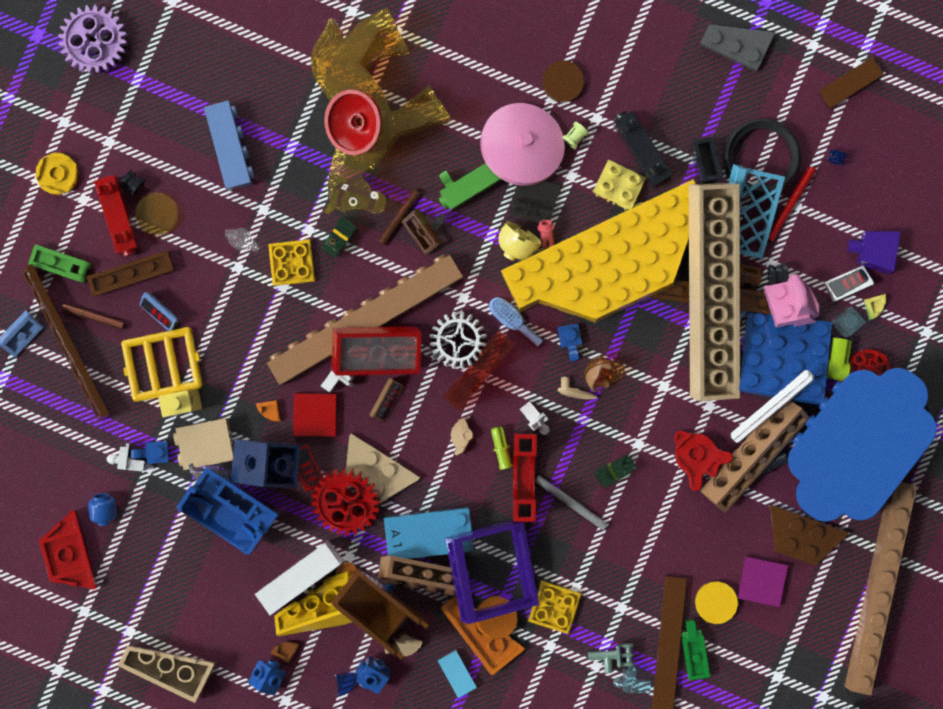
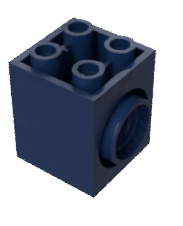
[231,439,301,488]

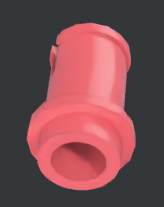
[538,220,555,248]

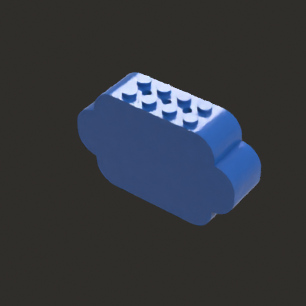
[788,368,936,521]

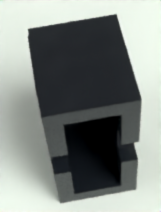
[690,136,723,184]

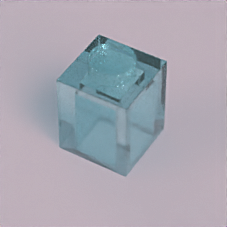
[831,306,866,337]

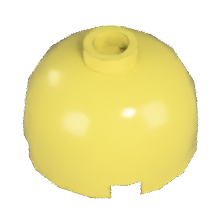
[498,221,541,261]

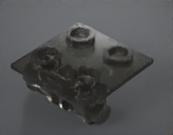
[508,181,560,223]

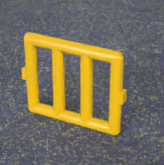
[121,327,203,402]

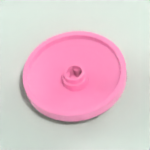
[480,103,565,186]

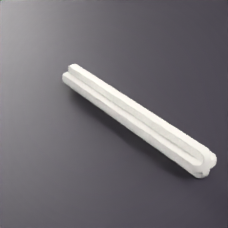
[731,370,814,443]

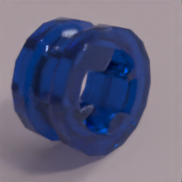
[826,150,848,166]

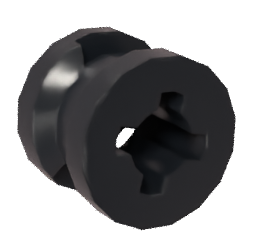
[119,170,146,197]
[767,263,789,285]

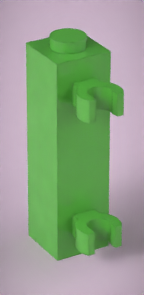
[438,163,502,212]

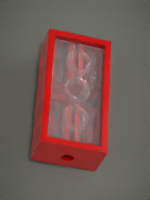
[331,326,422,376]

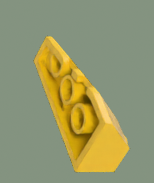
[274,571,352,636]

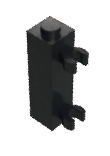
[613,111,673,188]

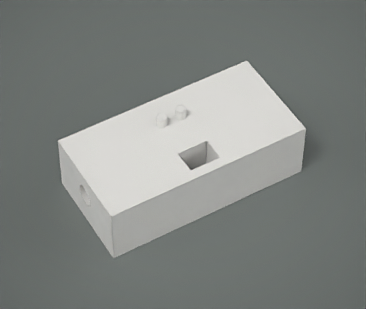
[255,540,343,615]

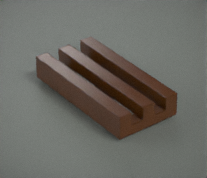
[401,208,442,255]

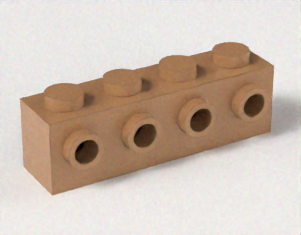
[378,556,469,596]

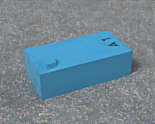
[384,507,474,559]

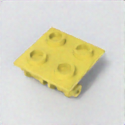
[593,160,646,210]

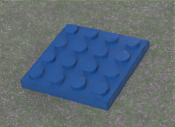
[739,311,832,405]

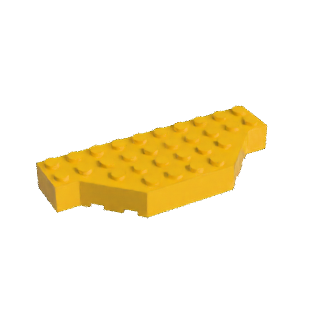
[501,180,695,323]

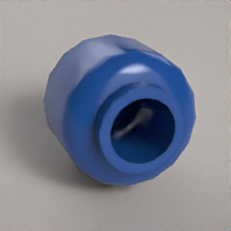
[88,493,117,526]

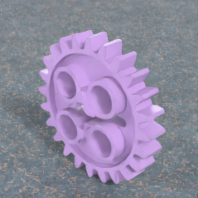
[58,5,128,75]

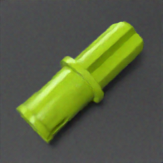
[491,426,513,470]

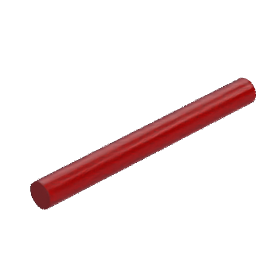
[768,166,817,242]

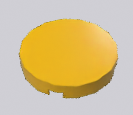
[35,153,79,195]
[695,581,738,624]

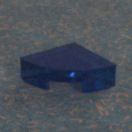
[336,672,358,696]

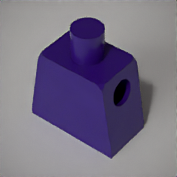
[847,231,900,275]

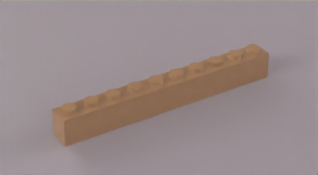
[267,254,463,385]
[844,482,917,695]

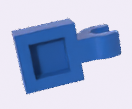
[557,323,582,362]
[130,441,169,464]

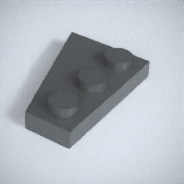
[699,24,775,72]

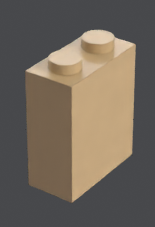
[173,418,234,470]

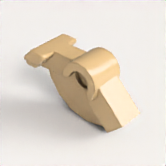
[451,418,473,456]
[385,632,423,656]

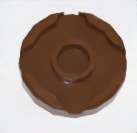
[542,60,584,103]

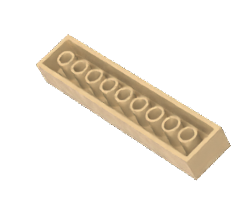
[689,183,740,401]

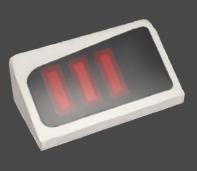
[824,266,874,302]

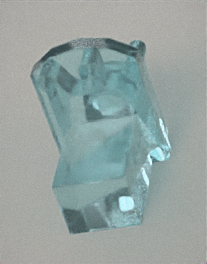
[613,666,651,693]

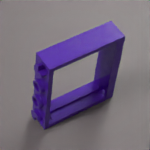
[445,520,539,624]

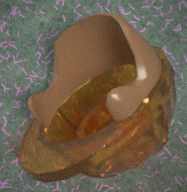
[583,356,625,392]

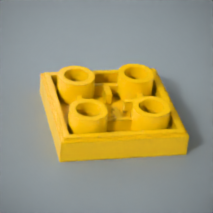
[268,239,315,286]
[528,580,581,634]

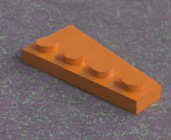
[440,596,525,675]

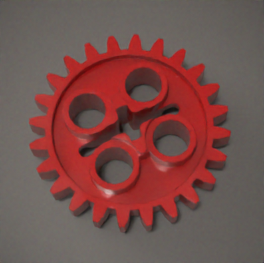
[311,467,381,536]

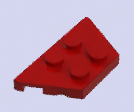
[39,510,98,590]

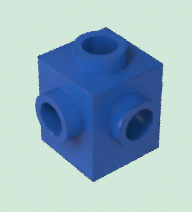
[356,655,391,694]
[248,659,286,696]

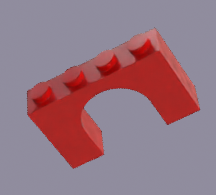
[513,433,537,522]

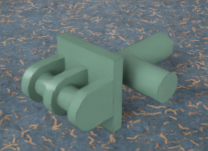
[588,643,635,673]

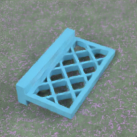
[728,164,785,259]

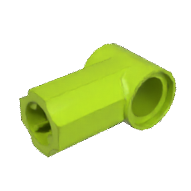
[826,338,852,381]

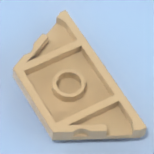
[346,434,420,503]

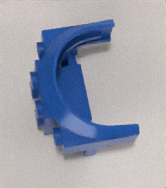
[177,467,279,555]

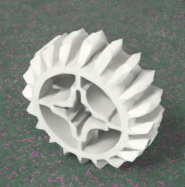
[430,312,487,369]

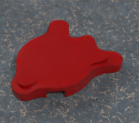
[674,431,733,491]

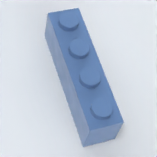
[204,101,255,191]

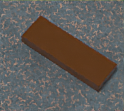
[818,57,884,109]

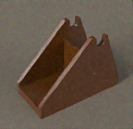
[331,569,429,660]

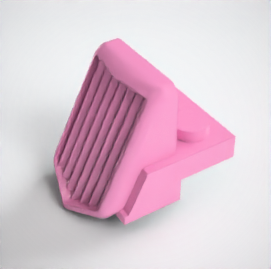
[764,274,819,328]

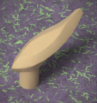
[558,377,597,399]

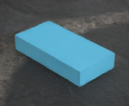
[438,650,477,698]

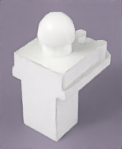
[321,371,354,392]
[520,401,550,435]
[107,443,144,472]

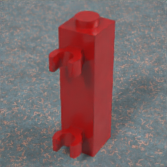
[94,175,140,257]

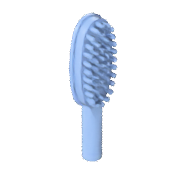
[489,297,543,347]

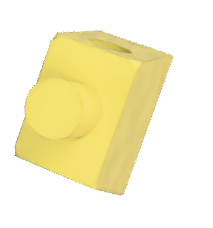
[158,389,203,418]

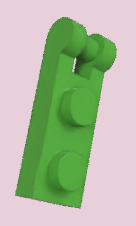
[28,244,92,283]

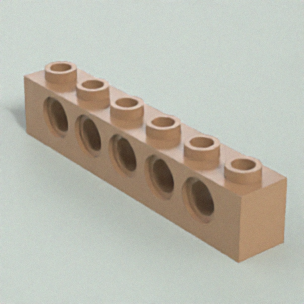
[700,400,810,513]

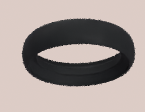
[722,118,801,196]

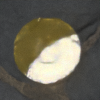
[136,192,179,235]

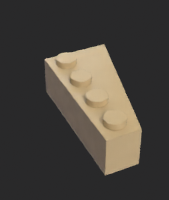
[118,645,216,703]

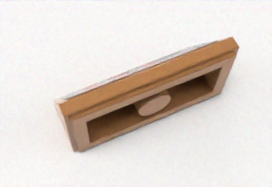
[370,378,404,422]

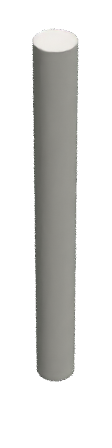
[534,475,608,531]

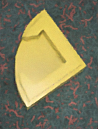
[864,294,886,320]

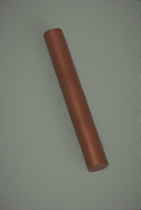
[378,189,421,245]
[62,303,125,330]

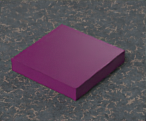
[737,556,788,607]

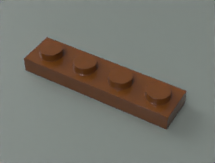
[86,250,175,297]

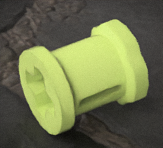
[562,122,589,150]

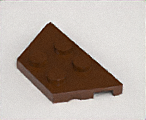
[769,505,848,566]

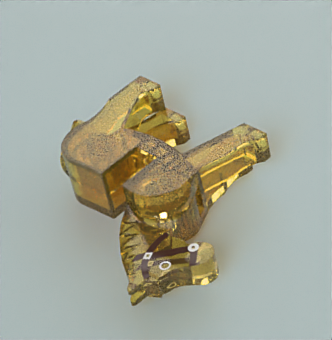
[311,7,451,215]

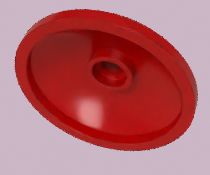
[324,89,382,155]

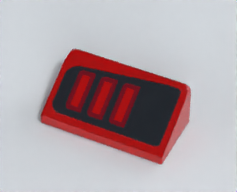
[298,445,324,492]

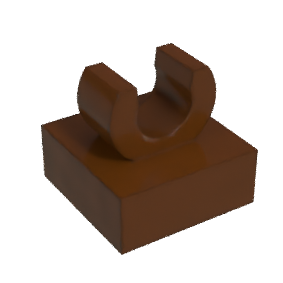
[740,264,762,290]

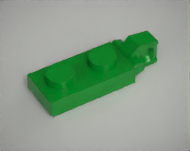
[682,619,710,681]

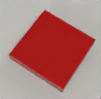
[293,393,337,436]

